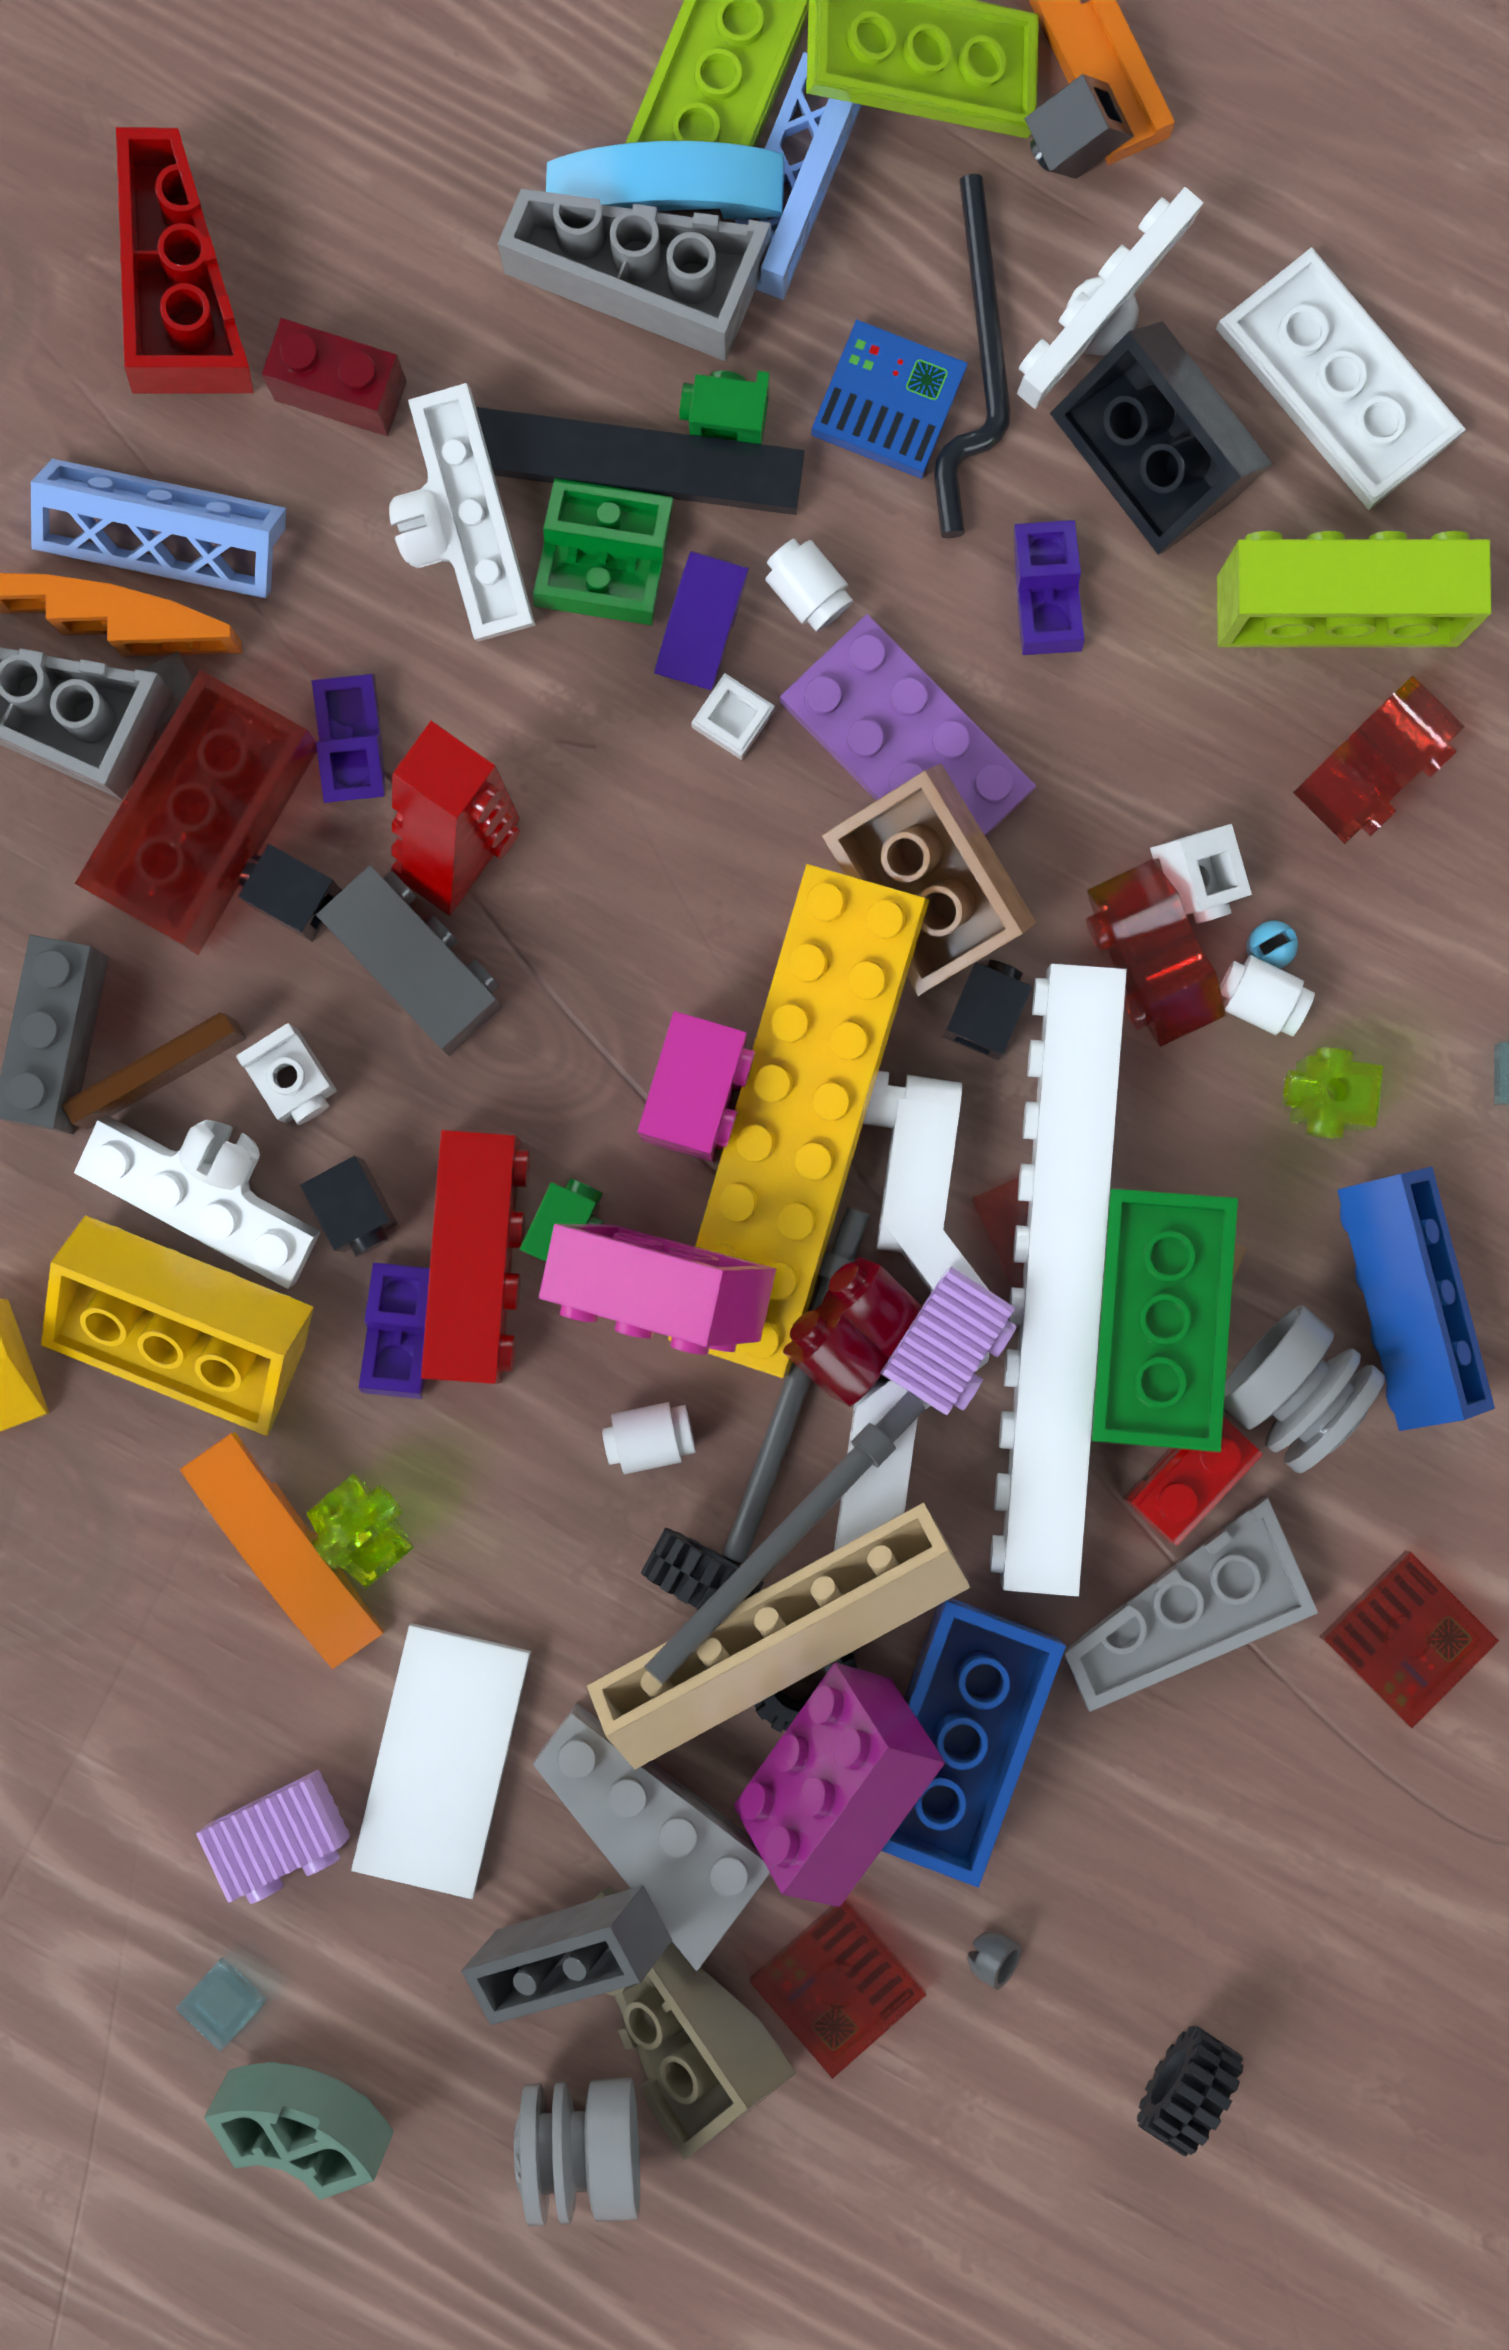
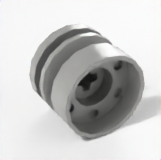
[1224,1305,1385,1474]
[514,2077,640,2227]

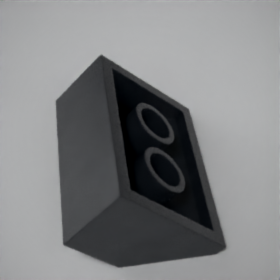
[1050,321,1273,555]

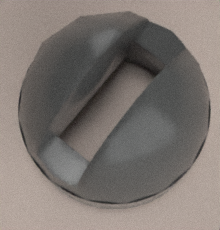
[967,1932,1022,1990]

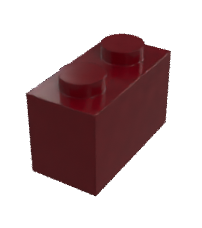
[261,318,407,437]

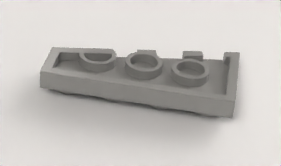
[1063,1496,1318,1712]

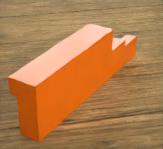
[1028,0,1175,166]

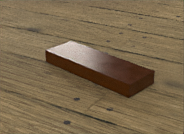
[62,1012,247,1129]

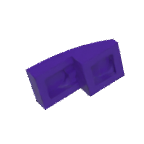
[1014,520,1085,655]
[654,551,749,691]
[311,674,386,803]
[358,1262,430,1399]

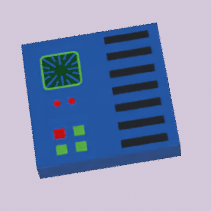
[811,319,968,479]

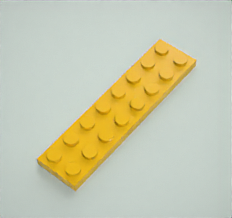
[668,864,929,1378]

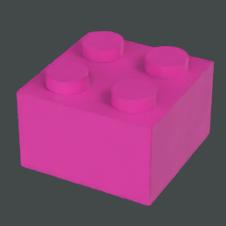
[637,1011,755,1163]

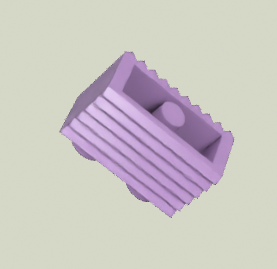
[880,1267,1017,1415]
[196,1770,350,1904]

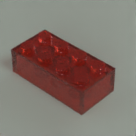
[74,670,317,955]

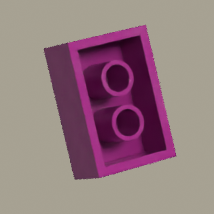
[733,1662,946,1907]

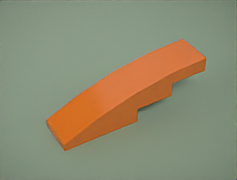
[0,573,242,657]
[179,1432,385,1670]

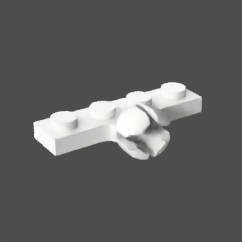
[1017,187,1204,409]
[389,383,536,642]
[74,1115,321,1289]

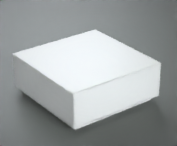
[691,673,775,760]

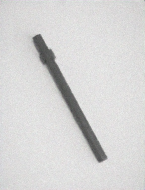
[722,1207,870,1563]
[644,1392,925,1685]

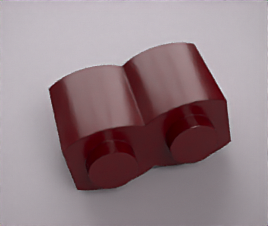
[783,1257,923,1407]

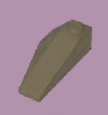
[593,1887,796,2160]

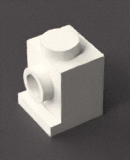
[1150,824,1252,923]
[236,1023,337,1125]

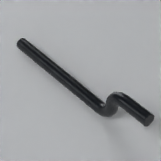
[934,174,1011,538]

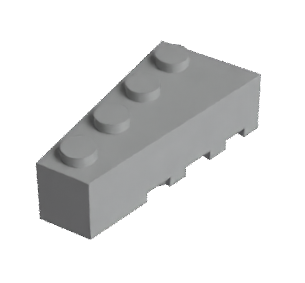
[497,189,771,361]
[0,647,174,800]
[533,1703,770,1972]

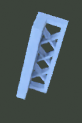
[735,52,862,300]
[31,458,286,599]

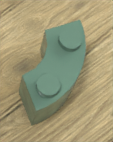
[204,2062,394,2200]

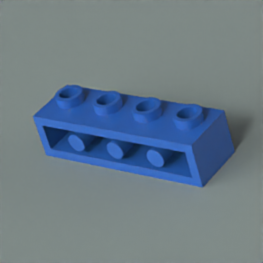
[1337,1166,1495,1431]

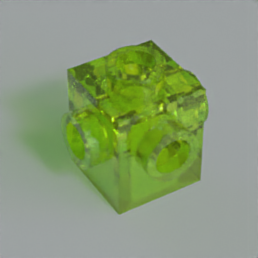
[1283,1048,1384,1139]
[306,1473,414,1589]

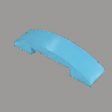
[546,141,785,219]

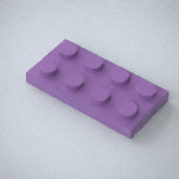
[780,614,1036,837]

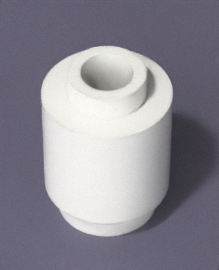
[765,539,854,633]
[1217,955,1315,1037]
[602,1402,696,1475]

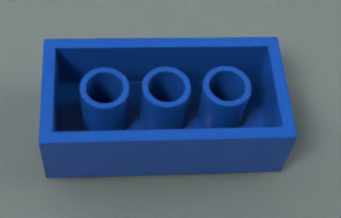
[881,1598,1066,1888]

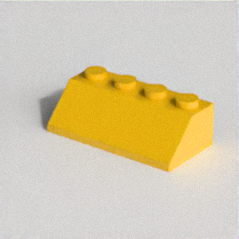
[41,1215,314,1436]

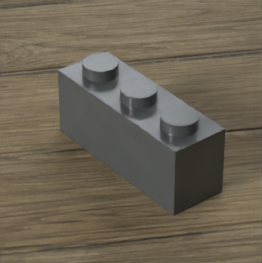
[316,865,502,1056]
[0,935,109,1134]
[461,1885,672,2025]

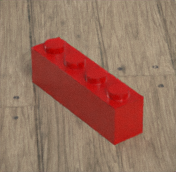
[421,1130,530,1384]

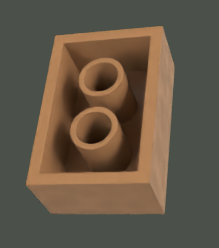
[821,763,1037,996]

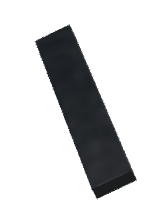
[476,407,805,515]

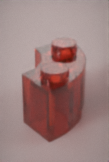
[1293,676,1465,844]
[1086,859,1226,1047]

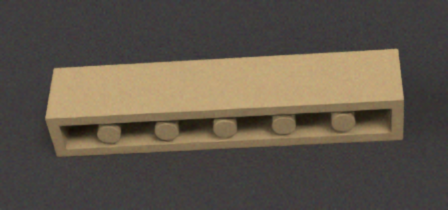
[587,1502,970,1769]

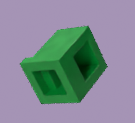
[679,370,770,444]
[519,1178,604,1262]

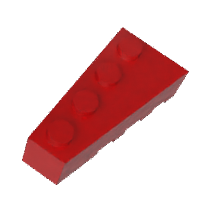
[116,127,254,394]
[391,721,520,916]

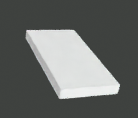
[1216,247,1466,510]
[351,1623,531,1899]

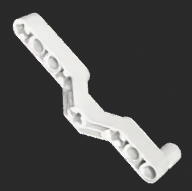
[834,1071,990,1551]

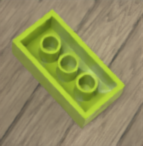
[1217,531,1491,647]

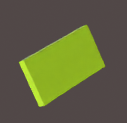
[625,0,809,147]
[806,0,1039,139]

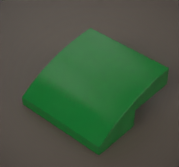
[533,478,673,626]

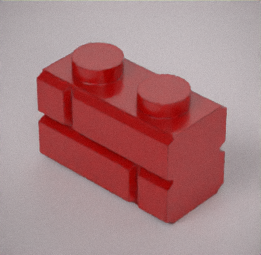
[1122,1416,1263,1546]

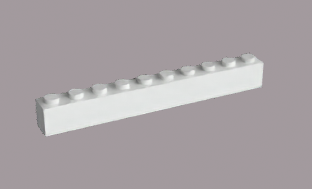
[990,964,1127,1597]

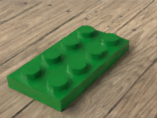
[1092,1189,1238,1452]

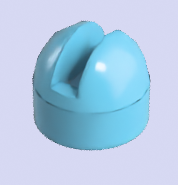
[1246,920,1298,969]

